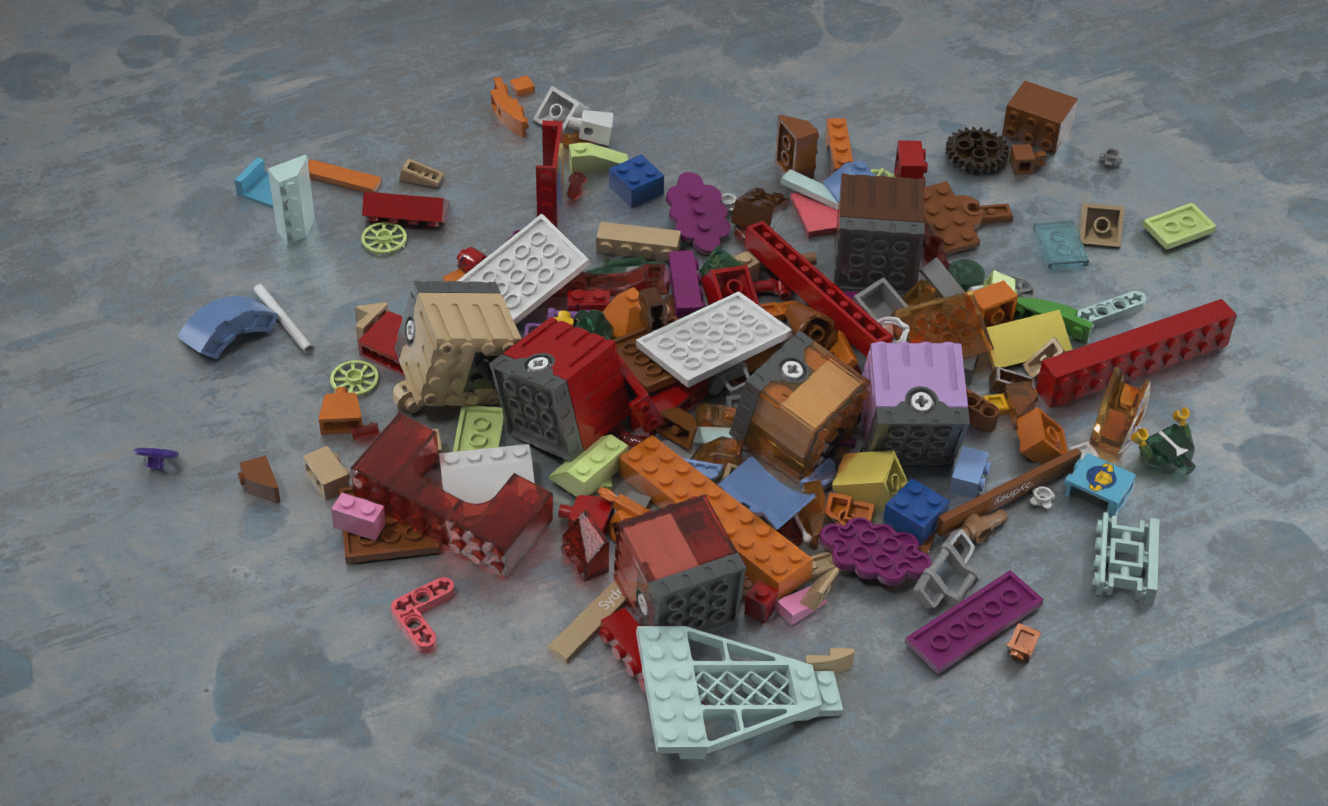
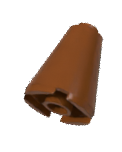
[785,302,836,354]

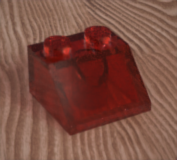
[560,510,609,582]

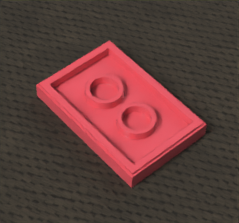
[790,192,838,237]

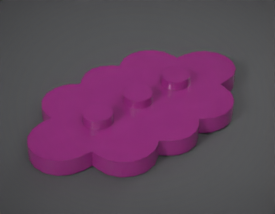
[666,172,731,255]
[819,517,932,586]

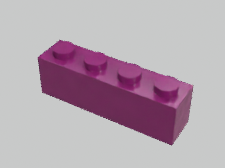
[668,250,706,319]

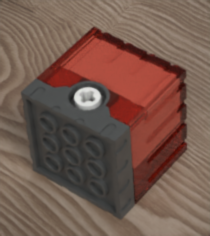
[613,494,746,640]

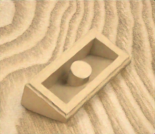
[800,567,839,611]

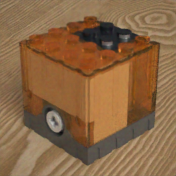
[729,330,871,486]

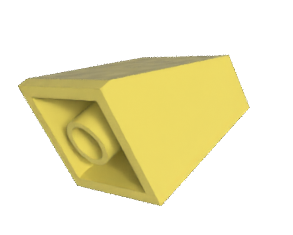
[832,450,908,512]

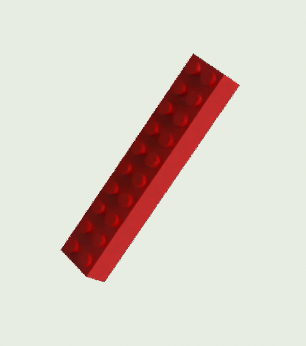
[1036,299,1237,408]

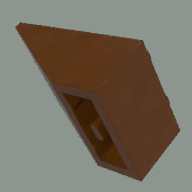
[731,188,789,230]

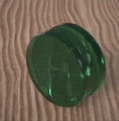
[947,259,985,295]

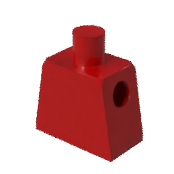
[558,495,615,545]

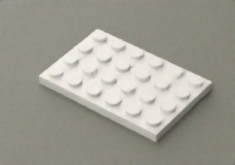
[458,214,591,325]
[636,292,792,387]

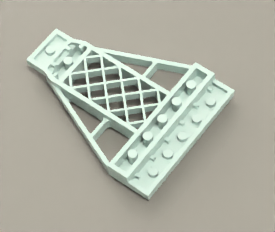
[636,626,843,759]

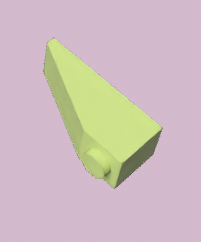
[569,143,628,175]

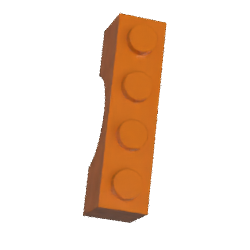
[825,118,853,175]

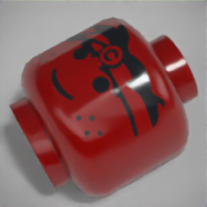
[457,247,487,274]

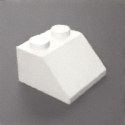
[533,86,590,136]

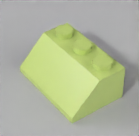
[549,434,628,497]

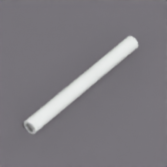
[254,284,314,354]

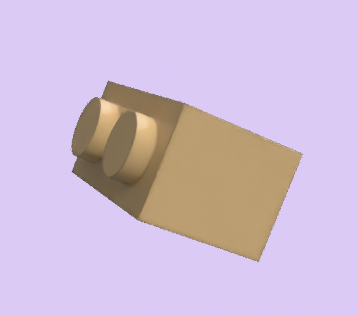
[303,446,351,500]

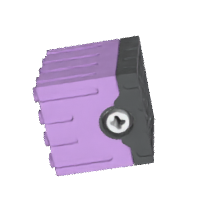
[859,341,970,465]

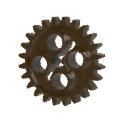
[945,127,1009,174]

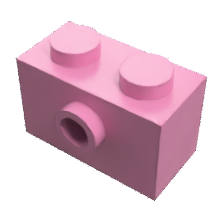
[331,493,386,541]

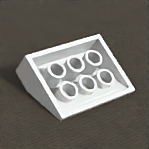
[439,444,538,522]

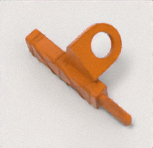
[598,487,661,541]

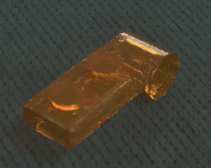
[695,403,737,428]

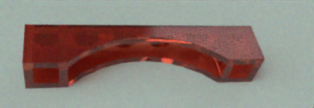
[551,263,671,297]

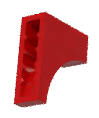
[358,311,405,377]

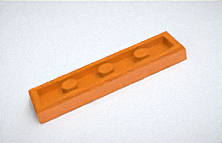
[308,159,382,192]

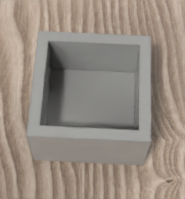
[852,277,910,326]

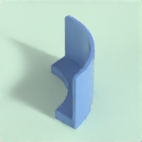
[178,296,279,359]
[717,457,816,530]

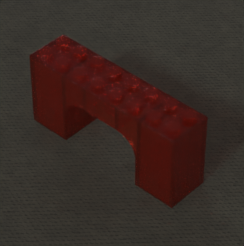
[350,412,553,578]

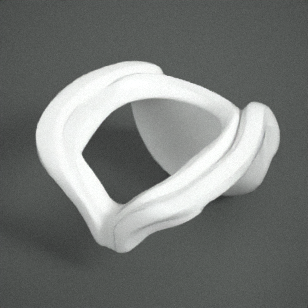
[876,316,910,343]

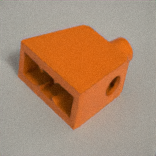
[319,387,363,435]

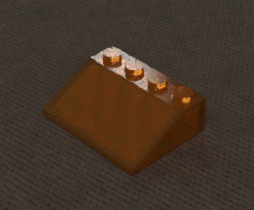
[890,291,994,358]

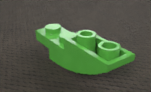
[1014,297,1094,343]

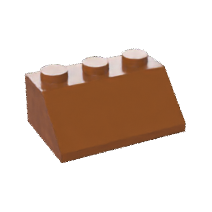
[775,115,819,179]

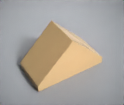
[1023,337,1065,380]

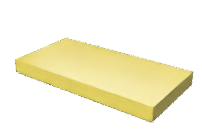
[981,310,1072,370]

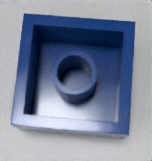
[609,154,664,208]
[883,479,950,546]

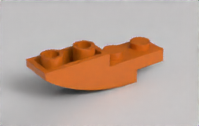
[490,77,529,137]

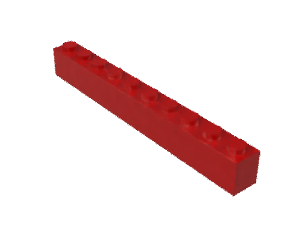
[744,221,893,357]

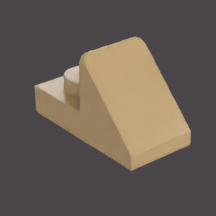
[355,302,388,341]

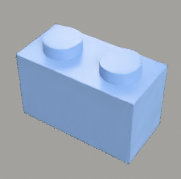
[949,446,991,499]

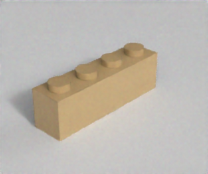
[596,222,681,261]

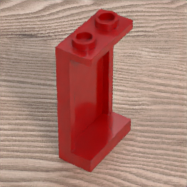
[616,351,665,433]

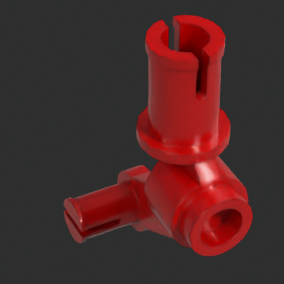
[753,277,793,300]

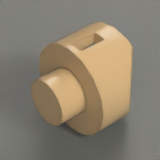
[393,380,421,413]

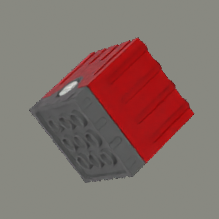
[489,317,631,462]

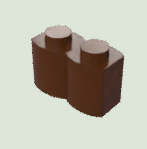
[638,287,668,334]

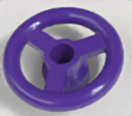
[133,448,179,469]

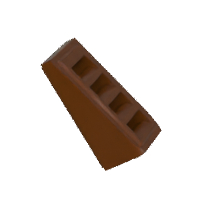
[989,366,1036,396]

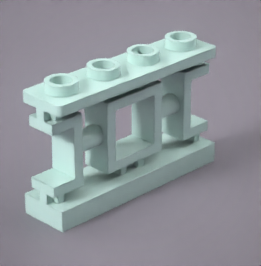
[1093,512,1160,605]

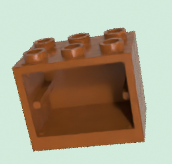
[1002,81,1078,154]

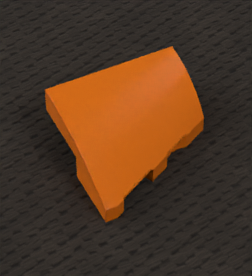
[824,492,875,526]

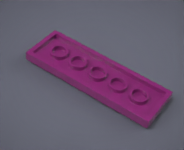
[905,570,1044,674]

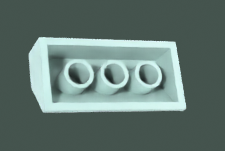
[268,155,315,244]

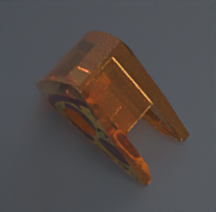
[1089,367,1151,455]

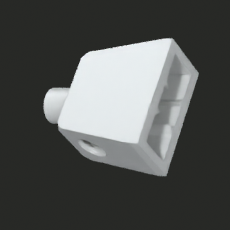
[568,110,614,146]

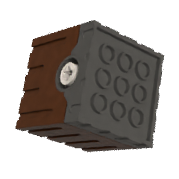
[833,173,925,296]

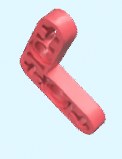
[391,577,455,654]

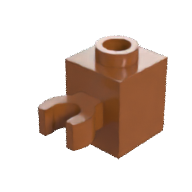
[1009,144,1047,175]

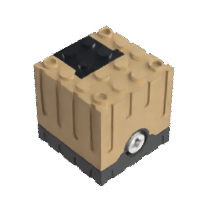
[394,281,522,406]

